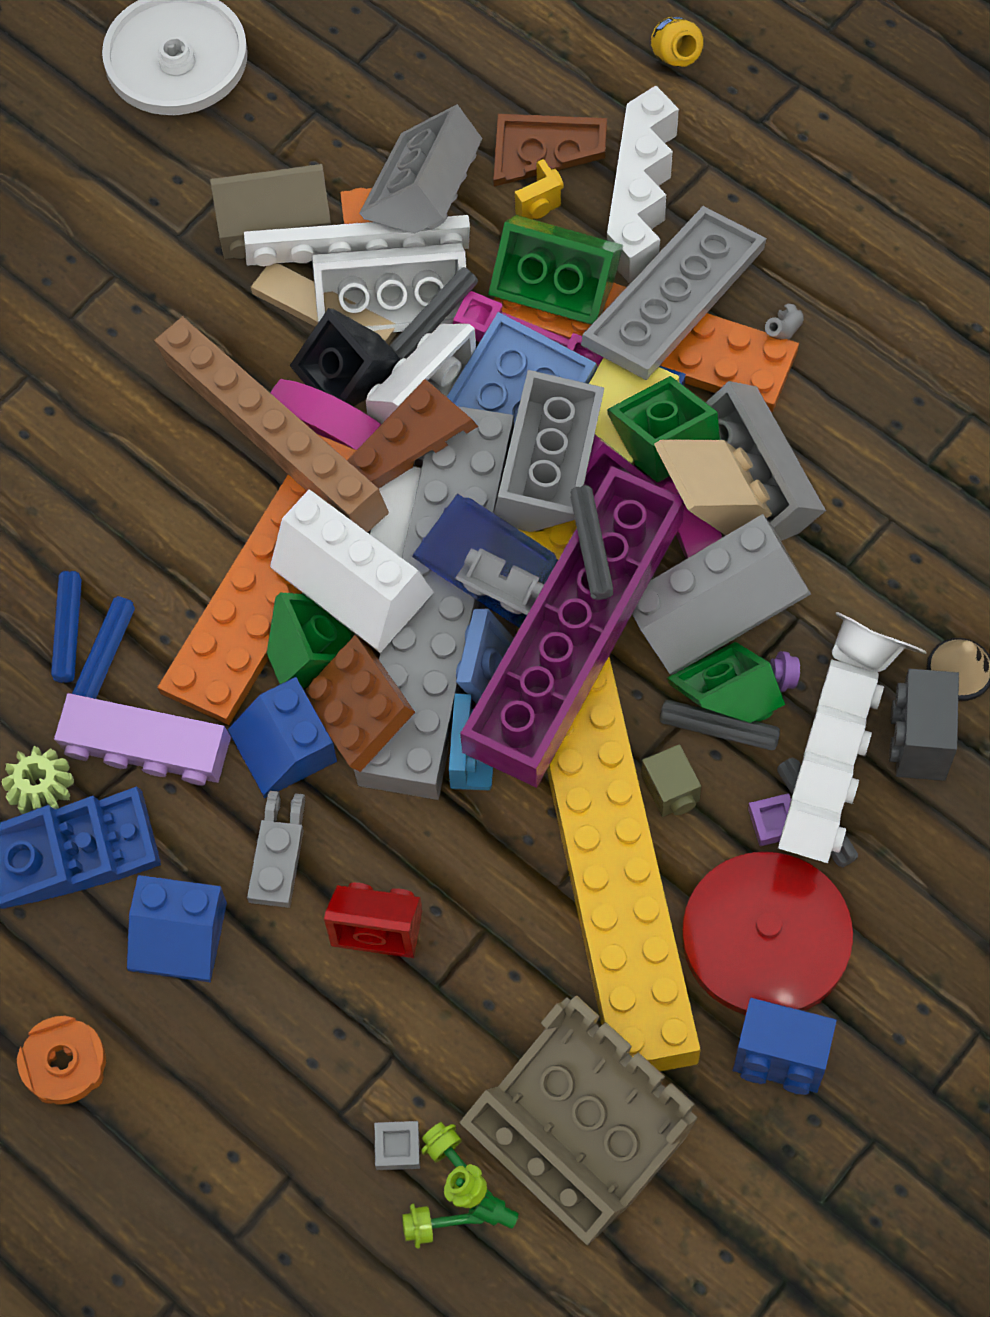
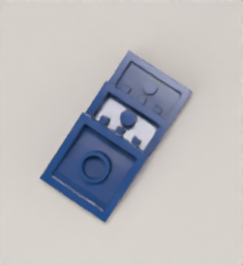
[0,786,161,909]

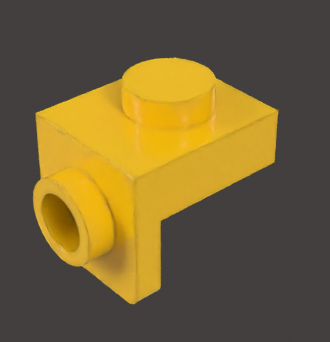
[515,159,564,219]

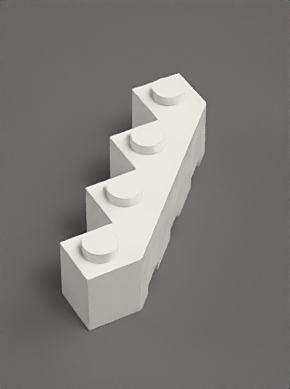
[607,86,679,283]
[778,659,884,863]

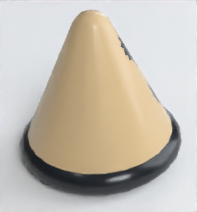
[926,638,990,701]

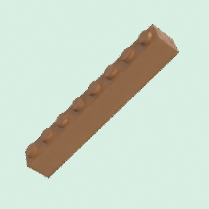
[154,316,389,532]

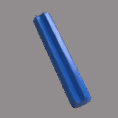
[51,571,82,683]
[72,596,135,699]

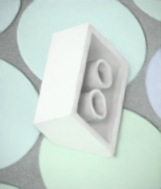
[365,324,476,424]

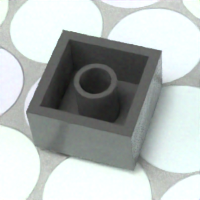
[889,669,959,781]

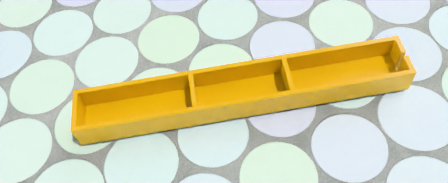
[499,520,701,1072]

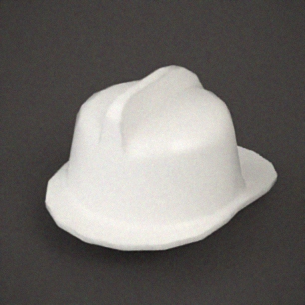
[832,612,927,673]

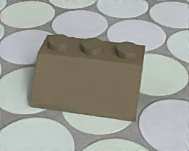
[210,164,331,259]

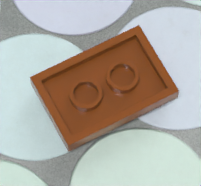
[304,635,415,772]

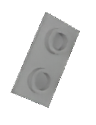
[455,548,544,615]

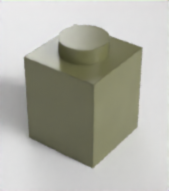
[641,744,701,817]

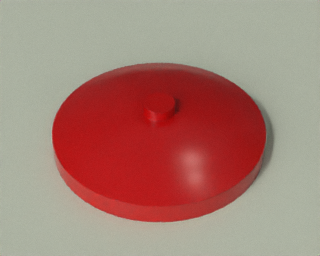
[682,852,853,1015]

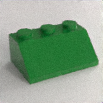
[488,215,623,325]

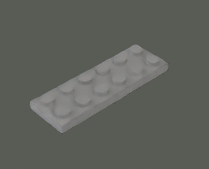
[581,206,767,380]

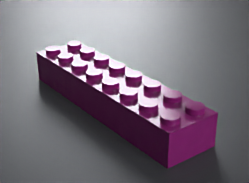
[460,466,684,788]

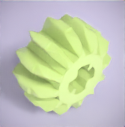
[2,746,74,814]

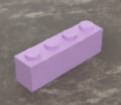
[54,693,231,785]

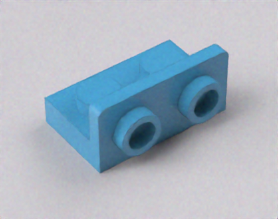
[449,694,493,790]

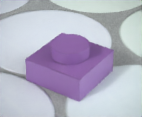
[748,793,791,846]

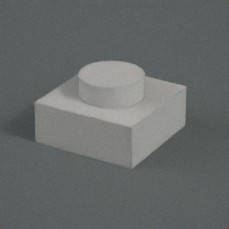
[374,1121,420,1170]

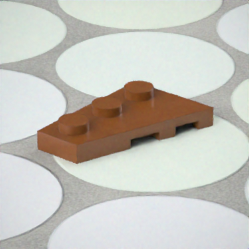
[493,114,607,187]
[347,379,479,488]

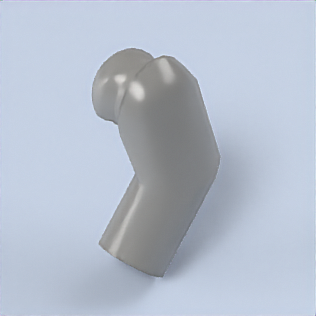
[765,304,804,340]

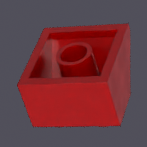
[324,883,423,958]

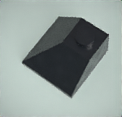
[290,308,401,407]

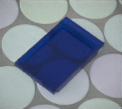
[412,493,558,628]

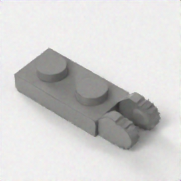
[247,791,305,908]

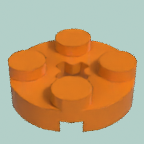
[17,1016,106,1104]

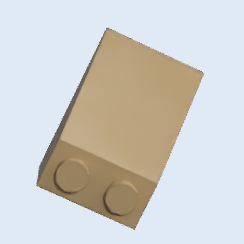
[654,440,772,535]

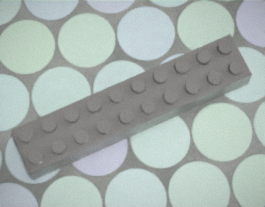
[354,406,514,800]

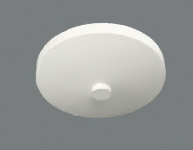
[102,0,248,115]

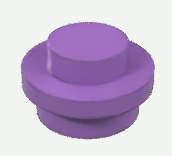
[769,651,800,692]

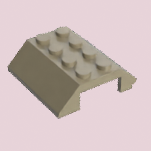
[459,995,698,1245]

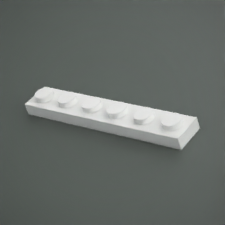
[244,215,470,266]

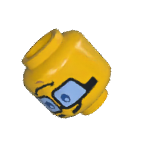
[651,16,703,67]

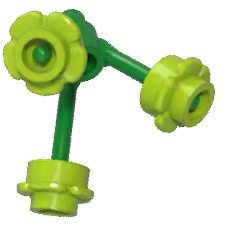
[402,1122,519,1249]

